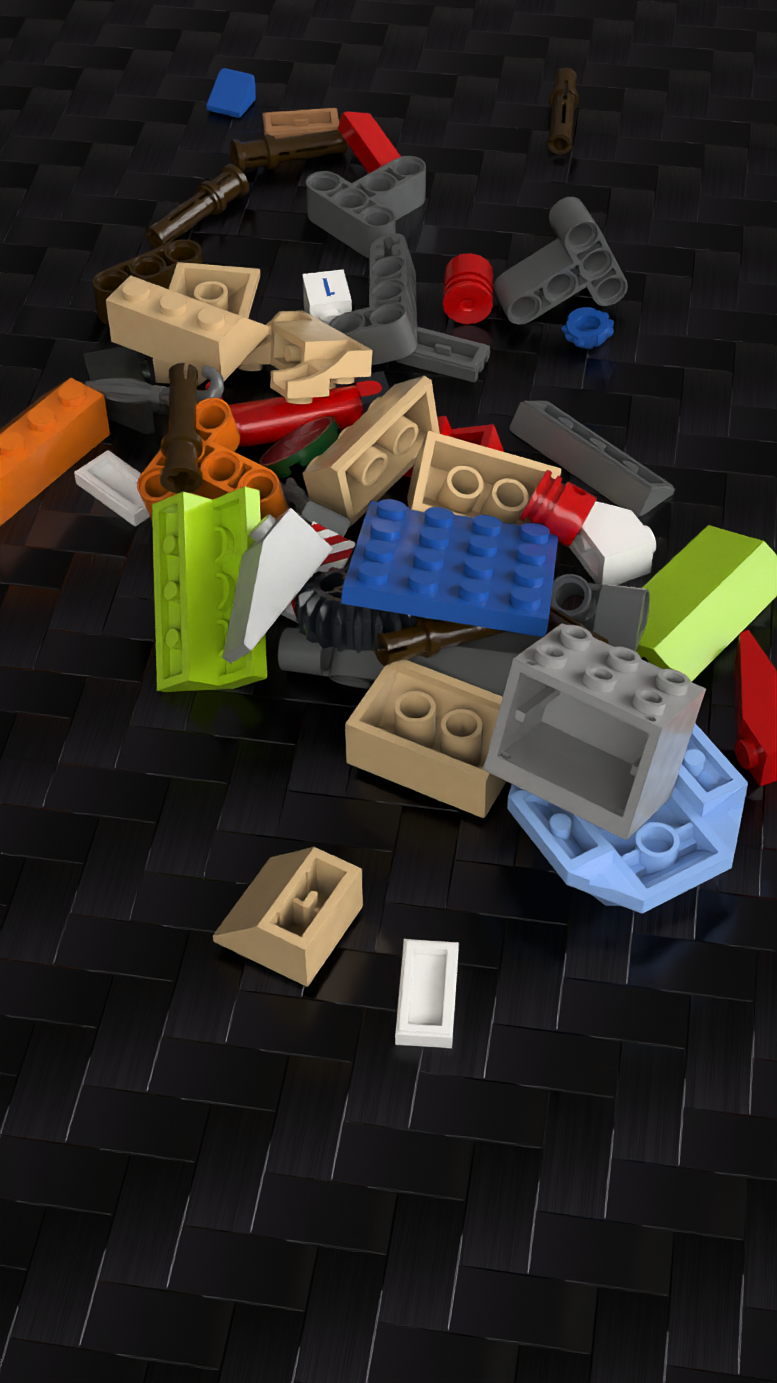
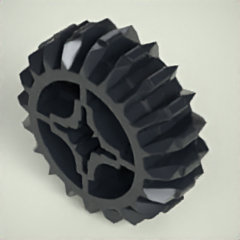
[295,565,423,654]

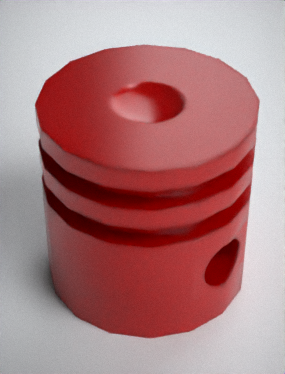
[443,253,494,324]
[519,469,597,547]

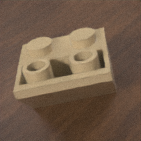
[213,847,363,987]

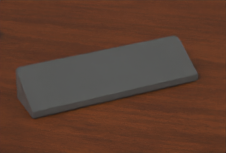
[510,401,675,517]

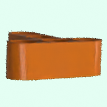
[137,398,288,520]

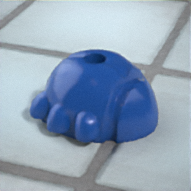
[561,307,614,350]

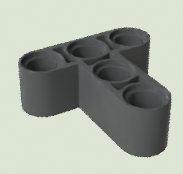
[306,156,426,259]
[493,197,628,325]

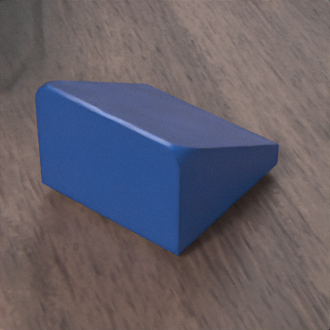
[206,68,256,118]

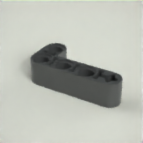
[329,233,417,365]

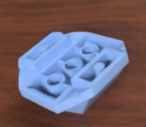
[507,723,748,914]

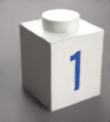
[302,270,352,325]

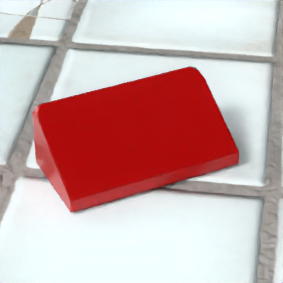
[338,111,401,173]

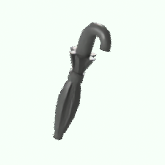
[84,365,224,406]

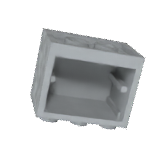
[483,623,706,840]

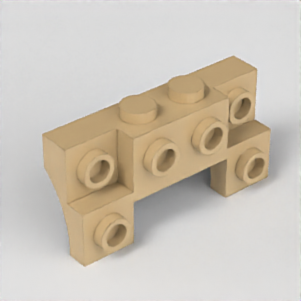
[237,310,372,404]

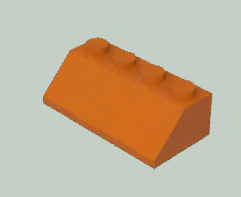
[0,378,110,526]

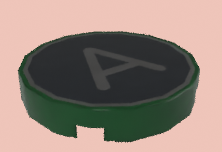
[258,416,342,479]

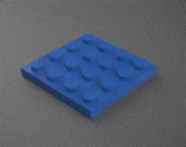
[341,499,558,637]

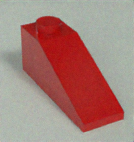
[734,630,777,786]

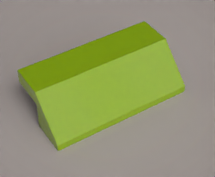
[152,486,267,692]
[636,525,777,682]

